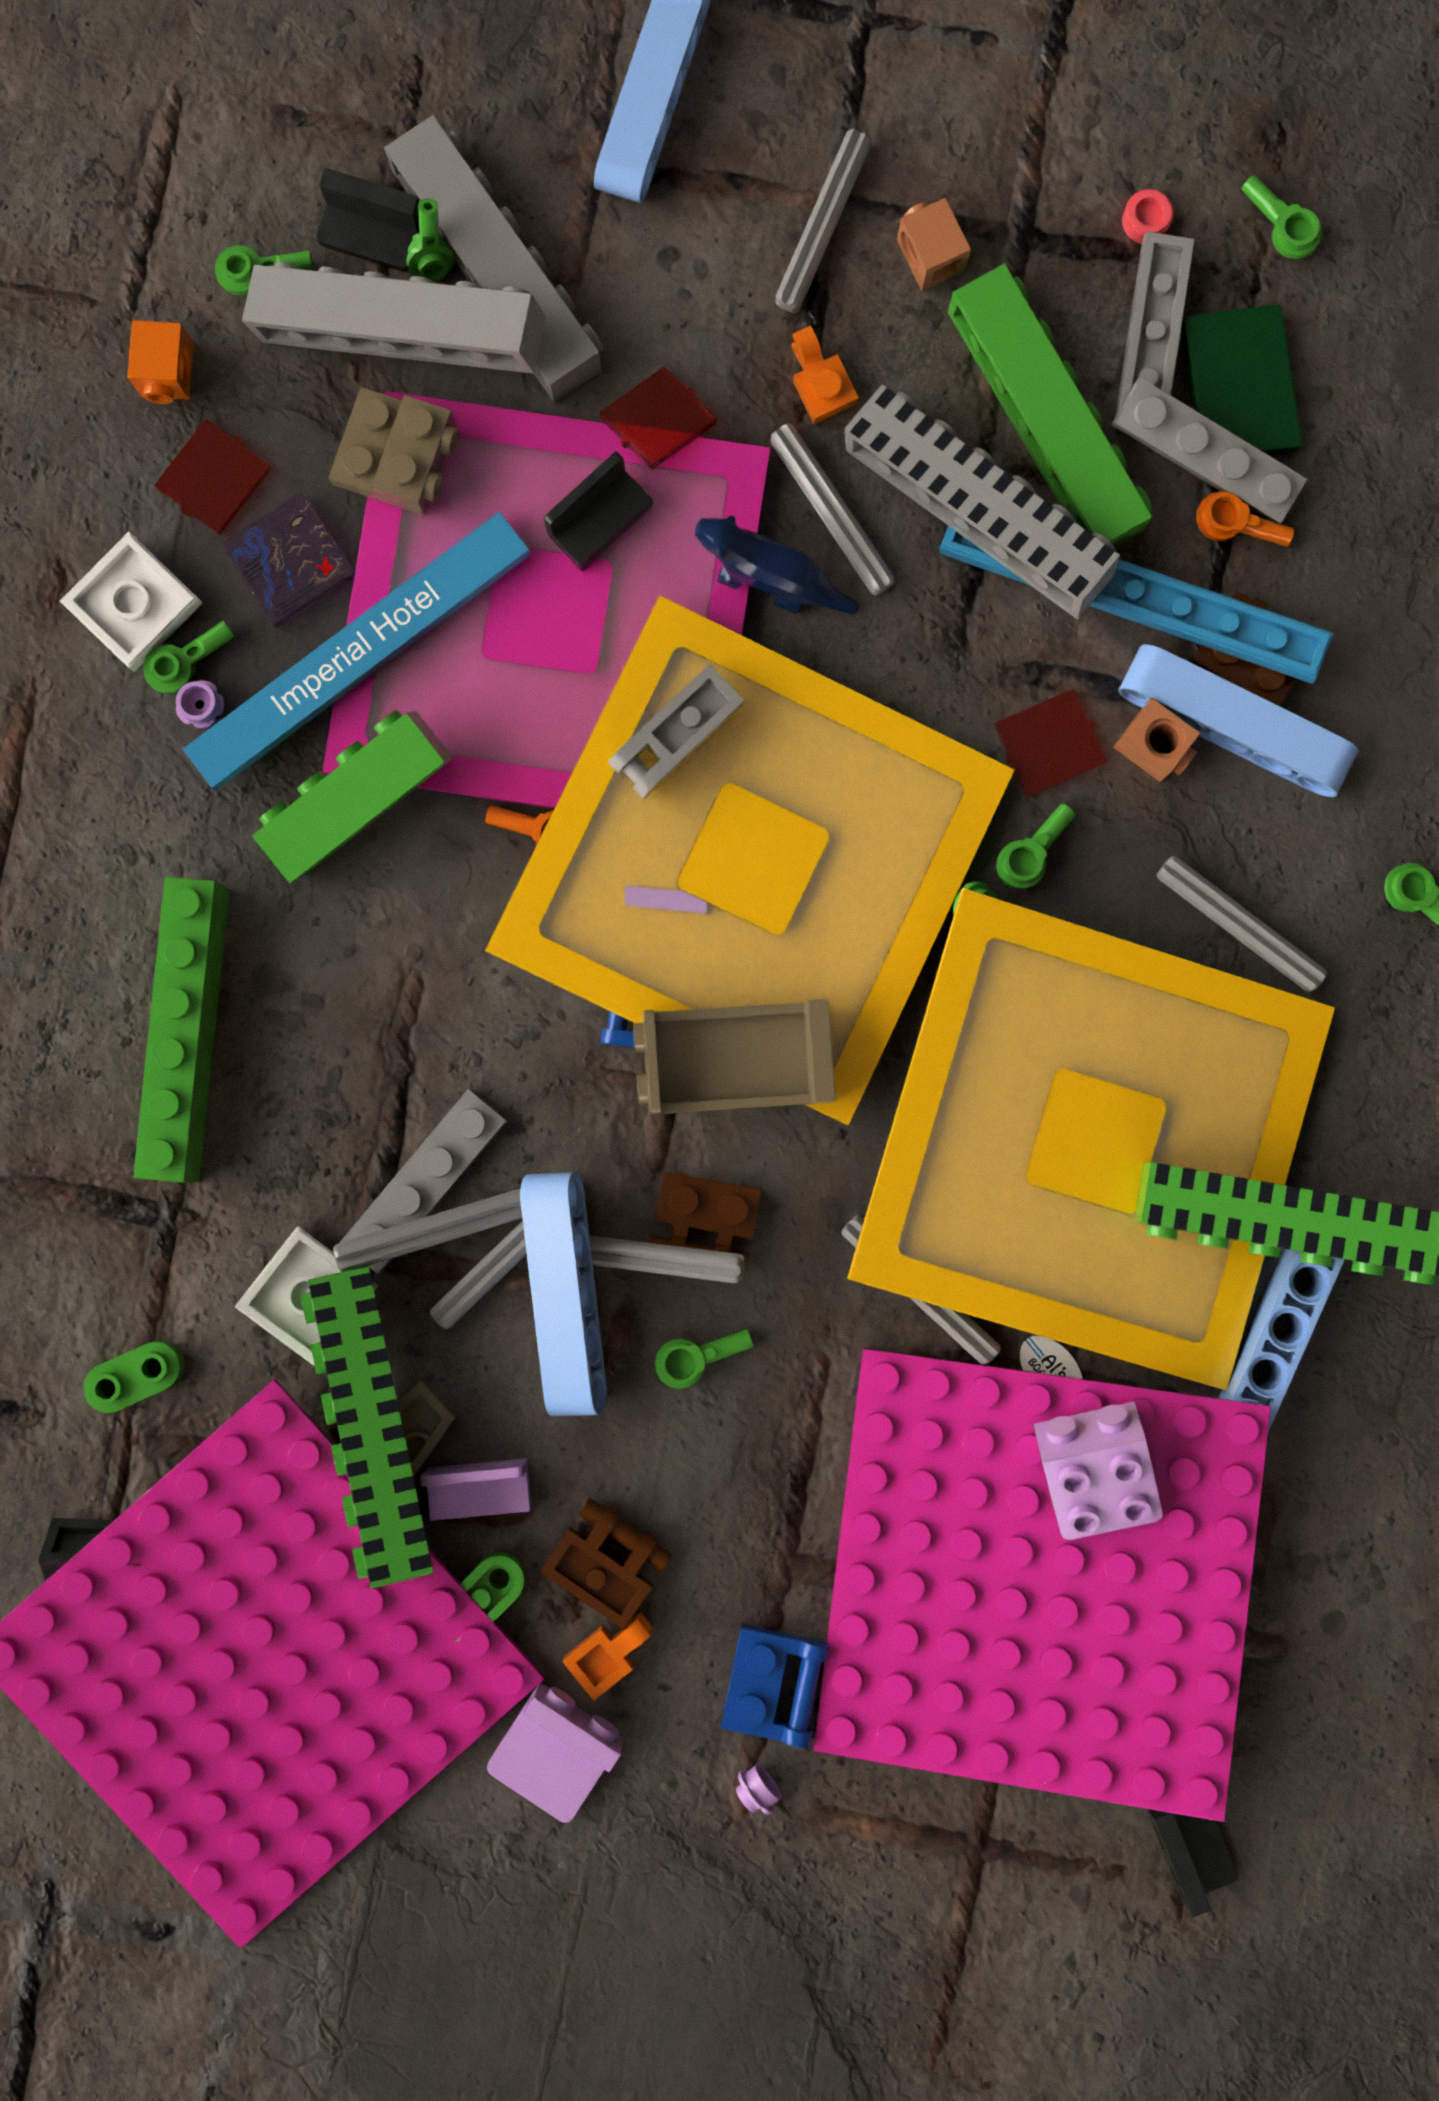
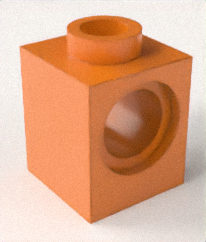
[127,320,194,404]

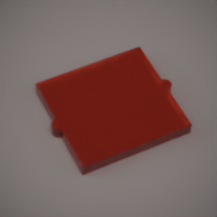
[599,367,717,470]
[154,419,271,535]
[994,689,1107,798]

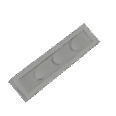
[1114,231,1195,428]
[1111,378,1307,524]
[340,1089,508,1274]

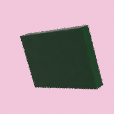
[1181,304,1302,455]

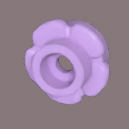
[176,680,225,729]
[736,1764,782,1815]

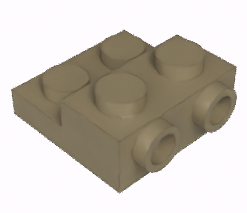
[328,387,459,515]

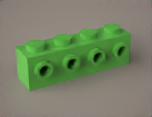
[252,710,454,883]

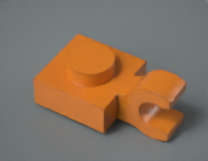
[791,326,859,425]
[562,1612,653,1701]

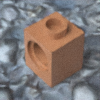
[897,198,971,291]
[1113,698,1200,782]

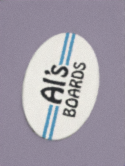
[1020,1336,1083,1379]

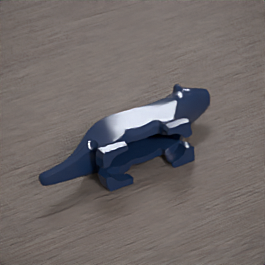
[695,515,859,614]

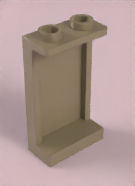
[633,999,836,1115]

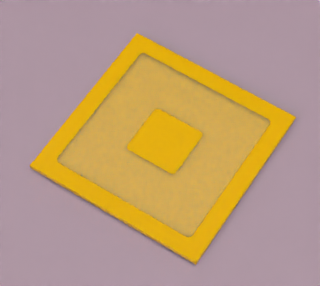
[485,595,1014,1126]
[847,888,1335,1391]

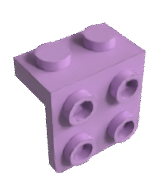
[1034,1402,1163,1540]
[487,1683,624,1823]

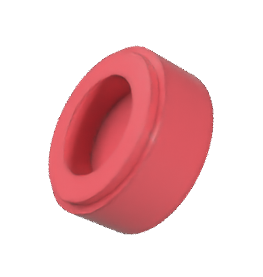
[1122,189,1174,244]

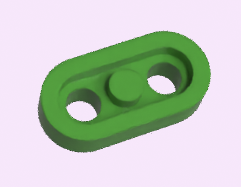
[83,1340,185,1413]
[454,1551,525,1642]

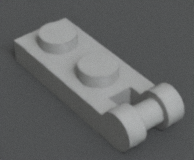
[608,664,744,800]

